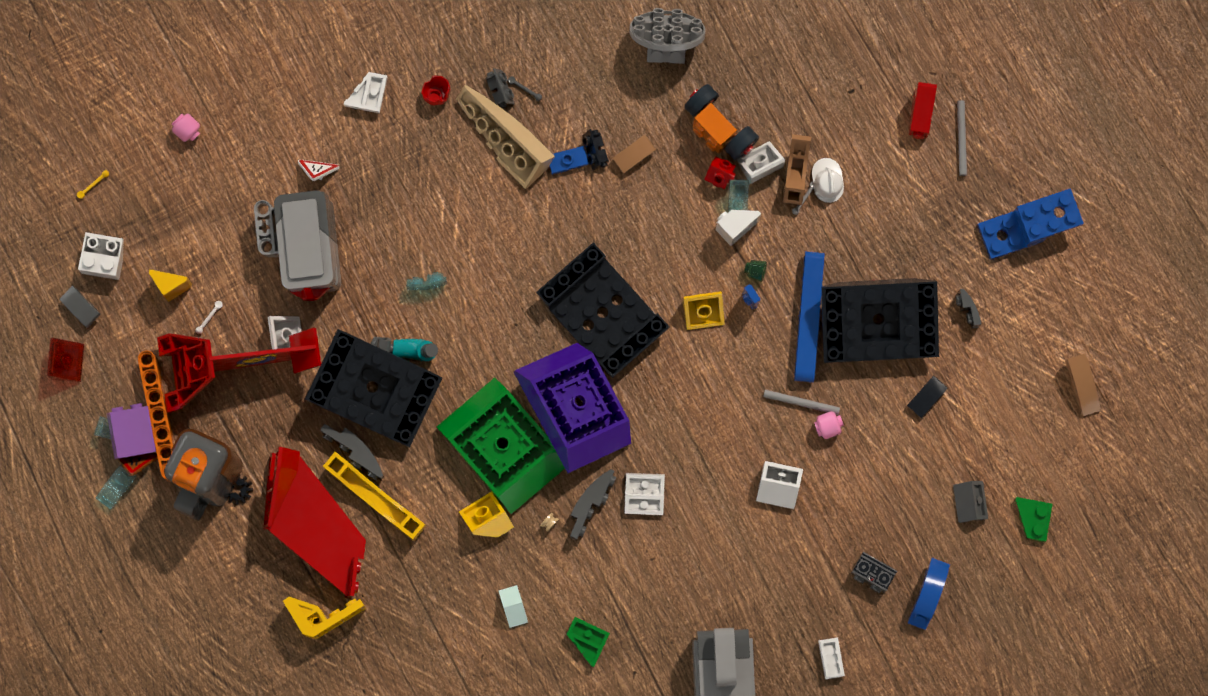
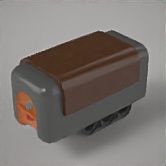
[164,429,243,521]

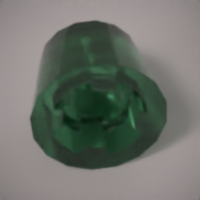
[744,260,767,282]

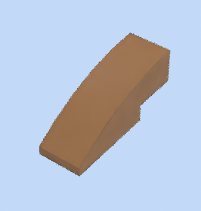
[1065,353,1101,417]

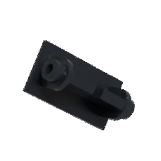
[582,129,609,171]

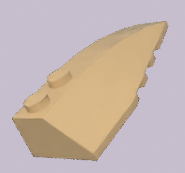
[456,85,555,189]

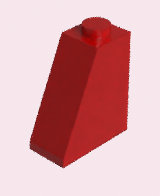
[908,82,937,139]

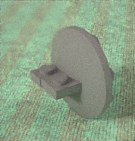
[629,8,705,64]

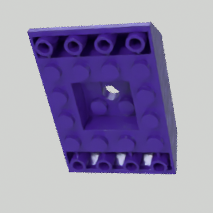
[513,343,631,473]

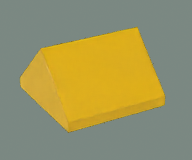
[149,269,192,302]
[682,292,725,330]

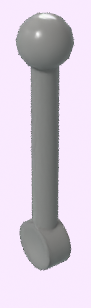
[792,181,814,215]

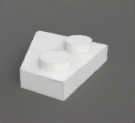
[344,72,388,114]

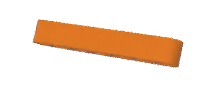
[138,351,174,482]

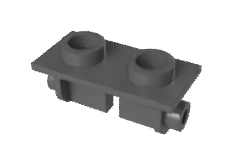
[486,68,515,109]

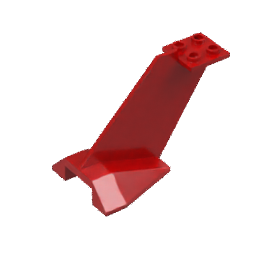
[263,447,366,598]

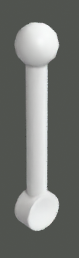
[195,301,223,334]

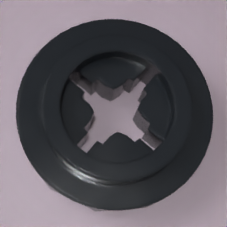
[228,474,253,505]

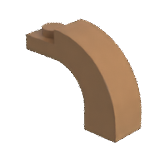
[783,134,811,205]

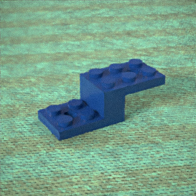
[977,188,1084,260]

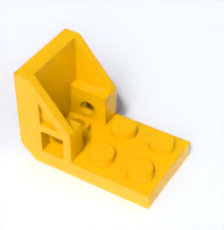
[283,597,367,639]

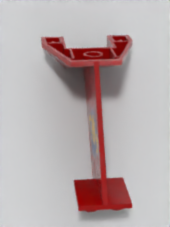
[157,328,321,413]

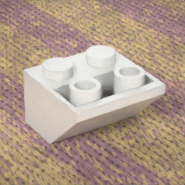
[78,232,124,280]
[756,461,803,509]

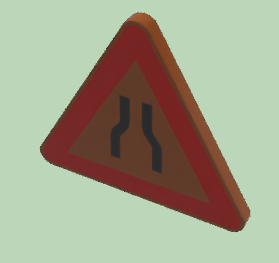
[117,454,158,476]

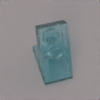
[728,180,749,212]

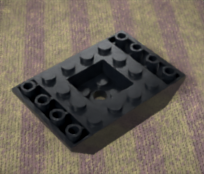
[821,278,939,363]
[305,329,443,448]

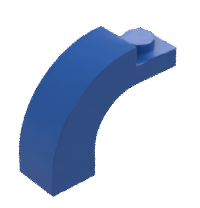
[908,558,950,630]

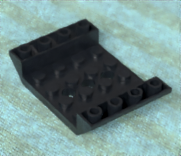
[536,242,670,378]

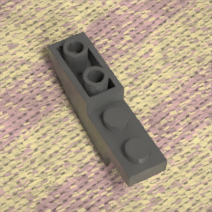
[321,424,384,480]
[570,469,616,540]

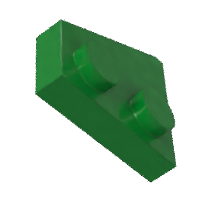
[1015,497,1053,542]
[566,617,610,667]

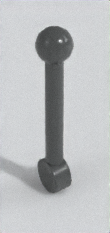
[508,76,542,101]

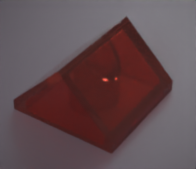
[47,338,84,382]

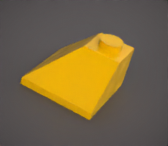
[459,492,514,537]

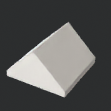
[737,141,785,184]
[268,316,302,349]

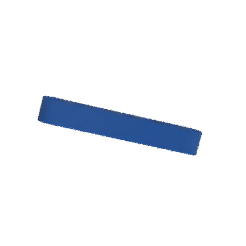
[794,251,825,383]

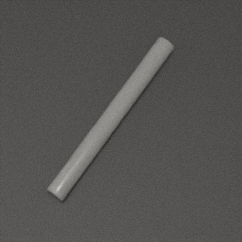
[957,100,967,176]
[763,390,840,415]

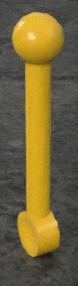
[77,170,109,199]

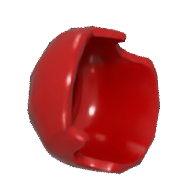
[421,75,451,106]

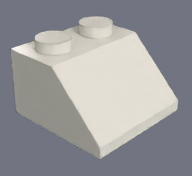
[716,210,761,246]

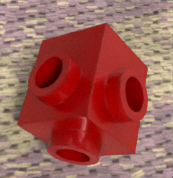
[704,156,736,189]

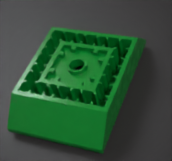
[436,378,565,514]

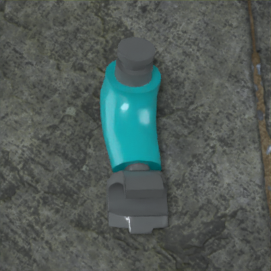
[371,337,438,362]

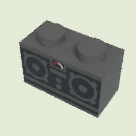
[850,552,897,593]

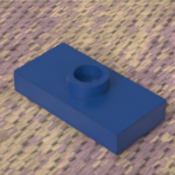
[549,146,589,175]
[742,284,760,310]

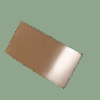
[613,134,656,173]

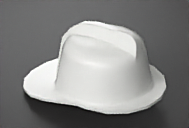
[812,158,844,203]

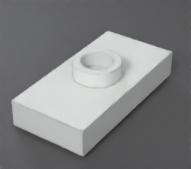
[818,637,845,679]

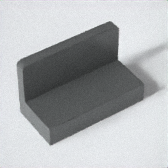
[953,481,988,523]

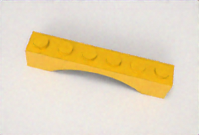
[323,452,426,541]

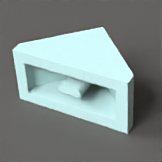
[499,585,528,628]

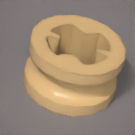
[540,513,559,532]

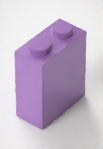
[107,403,156,459]

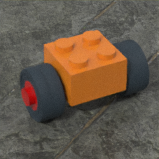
[684,84,759,160]

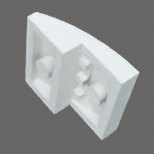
[625,473,665,515]

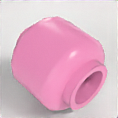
[172,114,200,142]
[814,411,844,439]

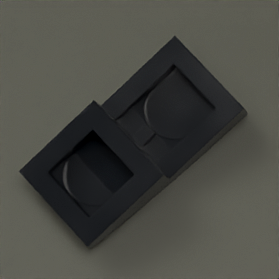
[907,376,948,418]

